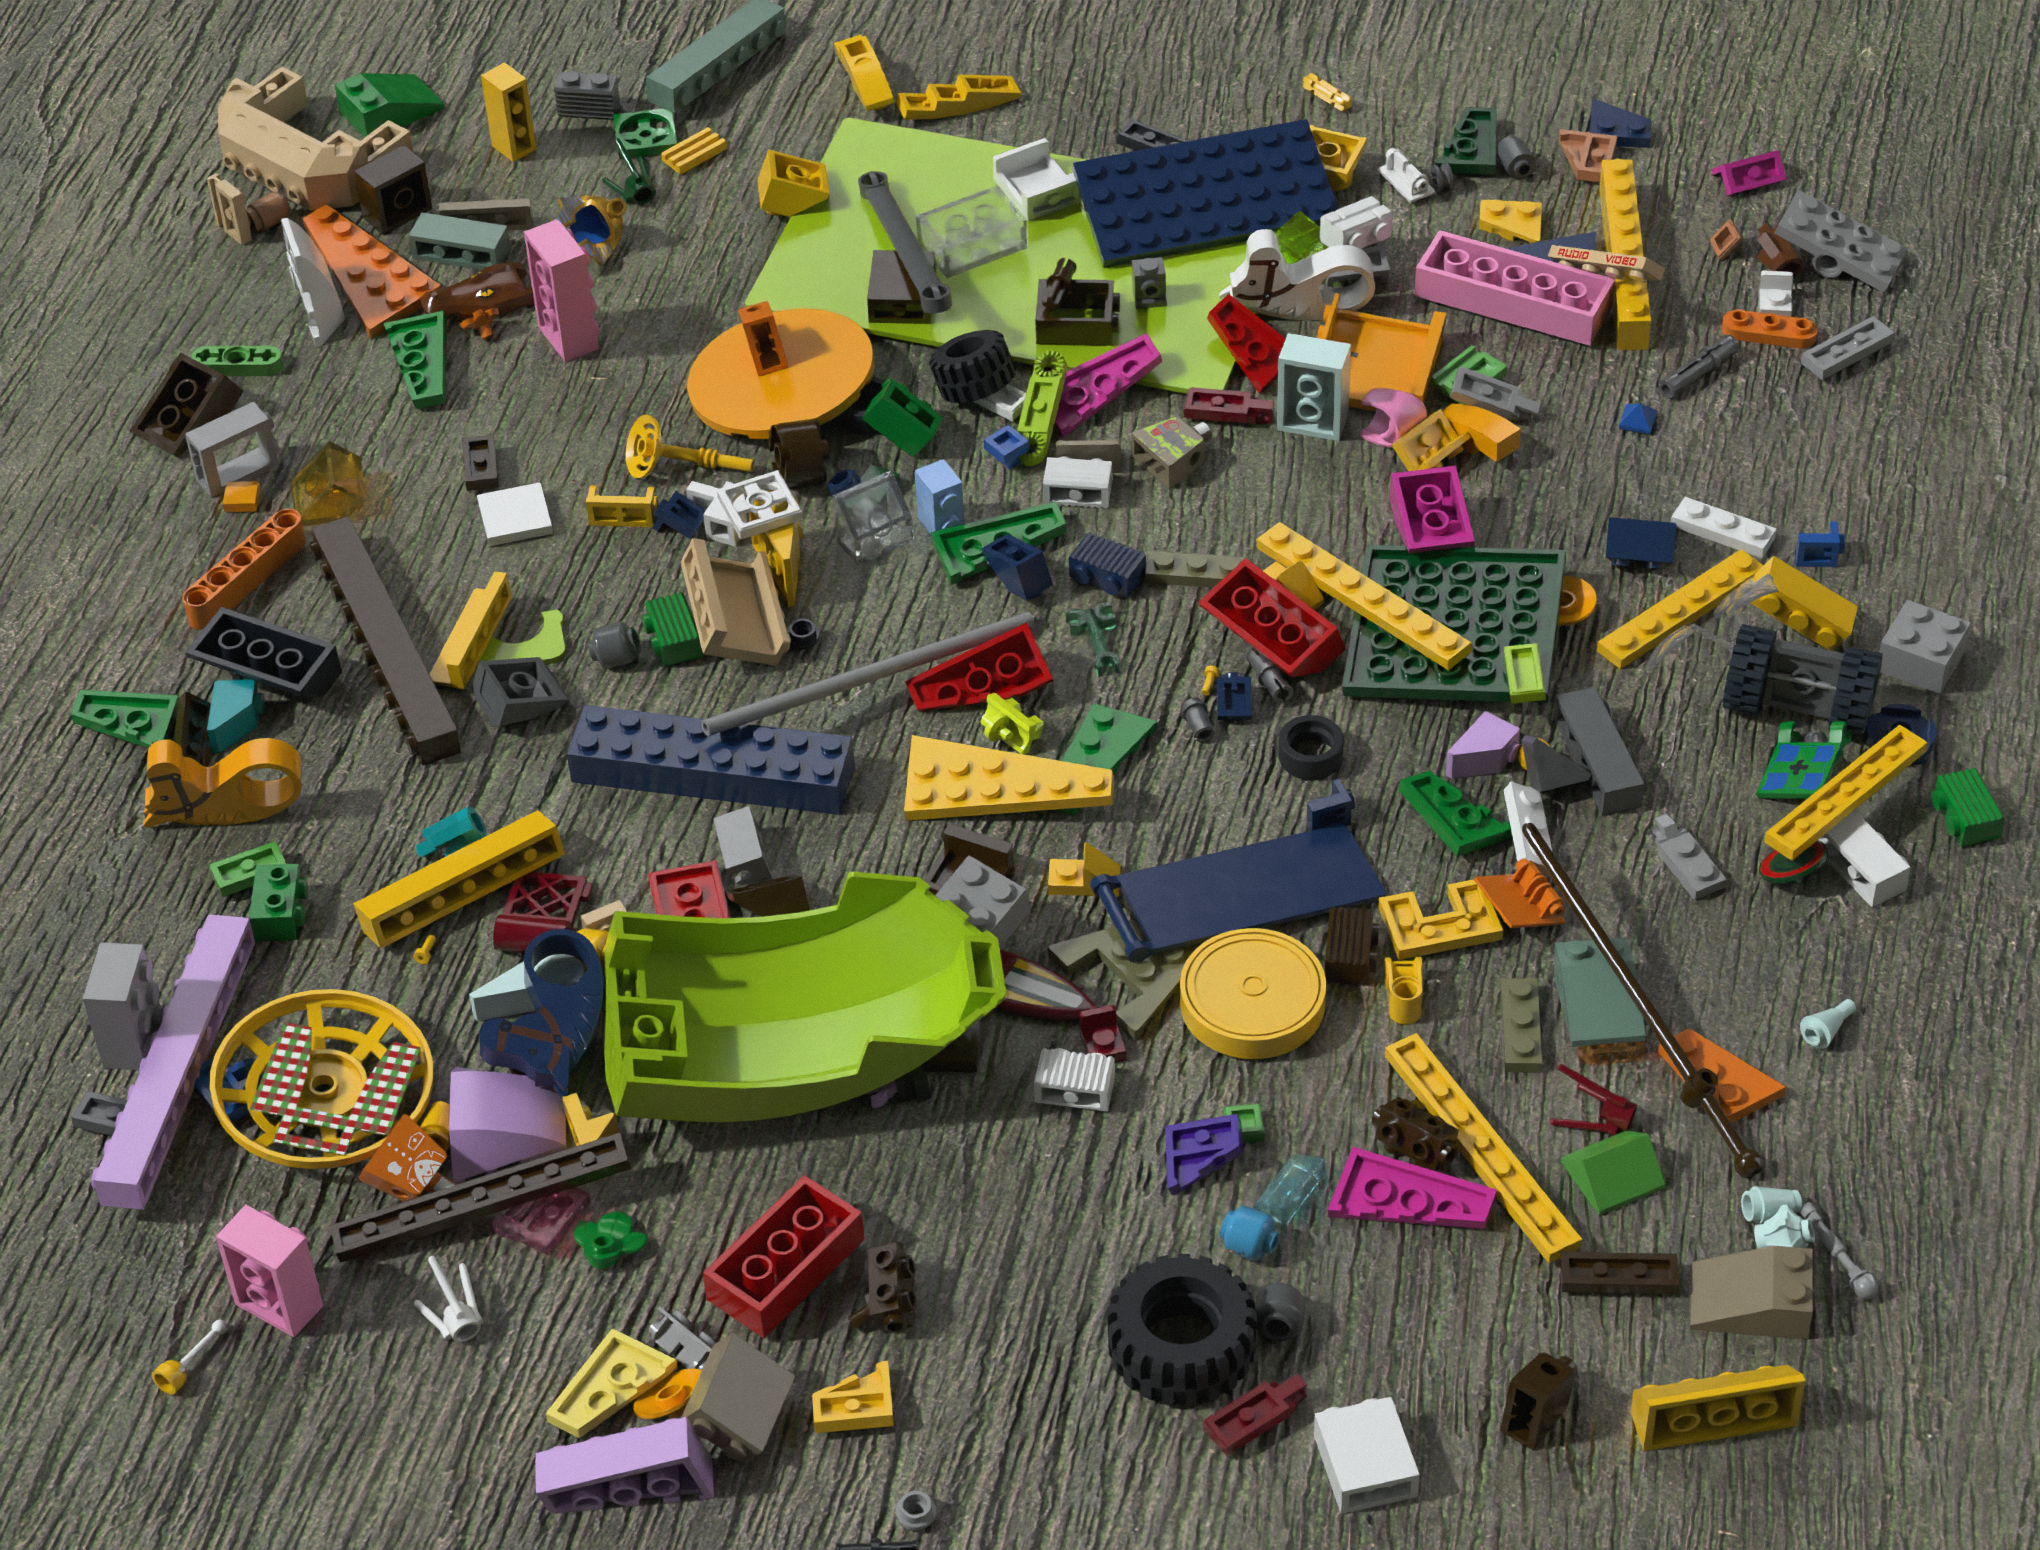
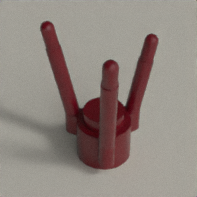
[1549,1064,1638,1136]

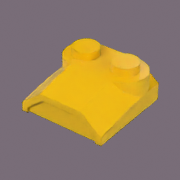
[1310,125,1367,191]

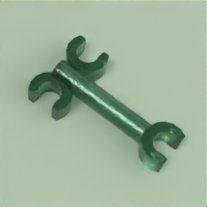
[1065,602,1120,677]

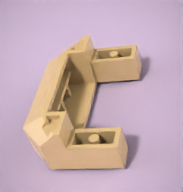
[218,67,414,210]

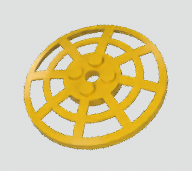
[210,989,434,1169]

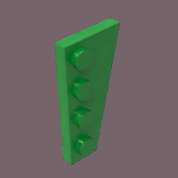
[383,311,447,409]
[931,502,1066,585]
[1055,703,1157,816]

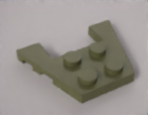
[1048,920,1192,1041]

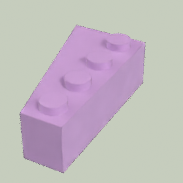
[535,1417,714,1514]

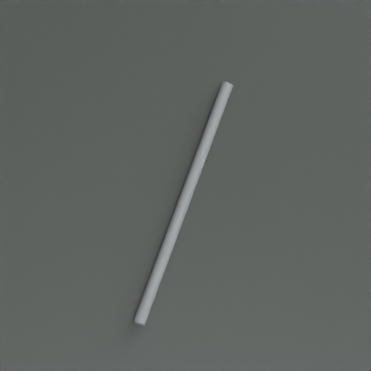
[702,612,1034,736]

